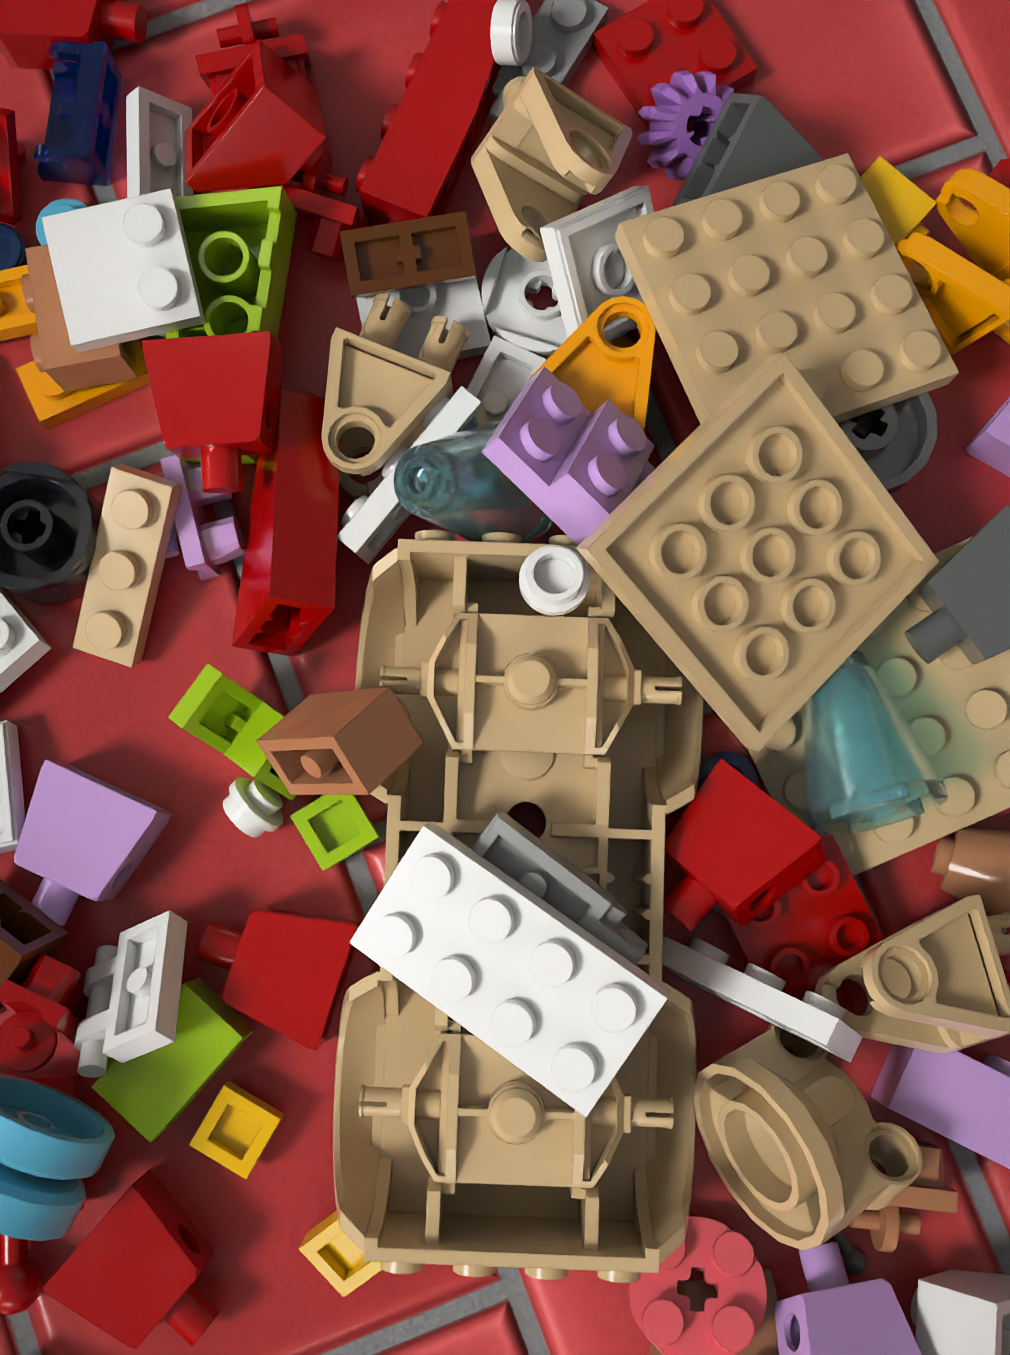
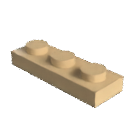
[73,464,182,668]

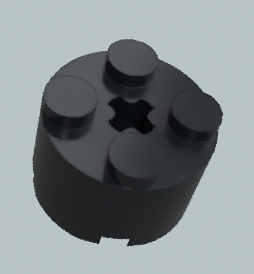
[0,462,103,604]

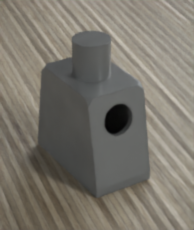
[672,93,823,206]
[905,505,1010,665]

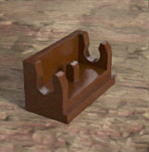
[339,211,476,298]

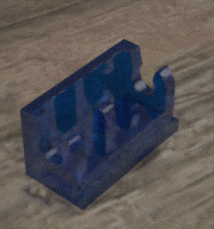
[33,41,123,186]

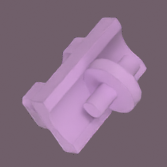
[160,455,245,580]

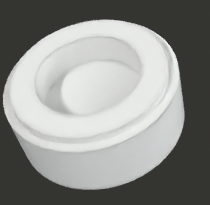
[490,0,533,66]

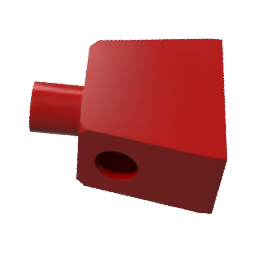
[0,0,148,72]
[142,331,284,493]
[663,759,827,932]
[197,907,362,1051]
[42,1170,220,1349]

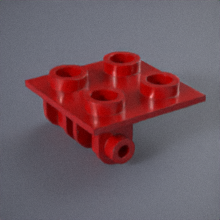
[723,830,884,998]

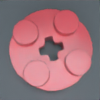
[628,1216,767,1355]

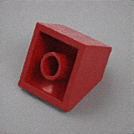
[184,39,326,192]

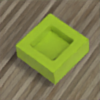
[290,795,381,871]

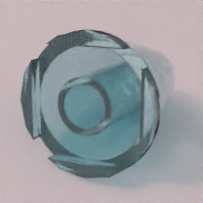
[394,420,553,543]
[802,651,948,837]

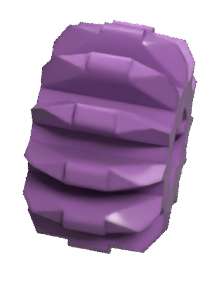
[636,70,735,181]

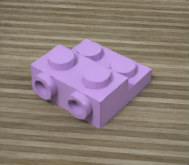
[481,366,655,545]

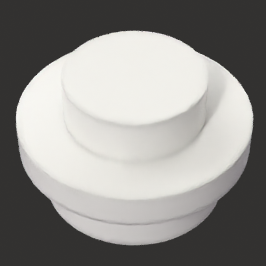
[519,545,590,616]
[223,777,283,838]

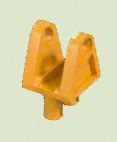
[894,169,1010,355]
[530,296,656,431]

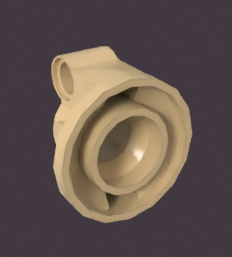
[693,1024,923,1251]

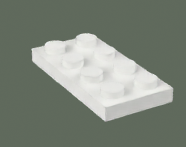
[349,822,671,1117]

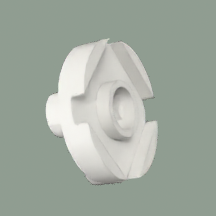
[482,235,567,359]

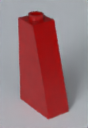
[232,388,341,657]

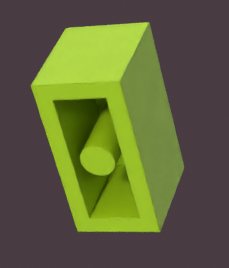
[92,977,255,1143]

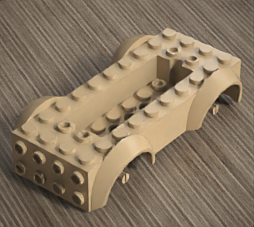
[333,530,704,1283]

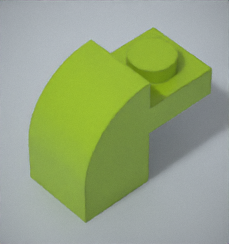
[168,663,296,801]

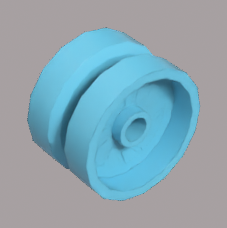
[0,1073,115,1241]

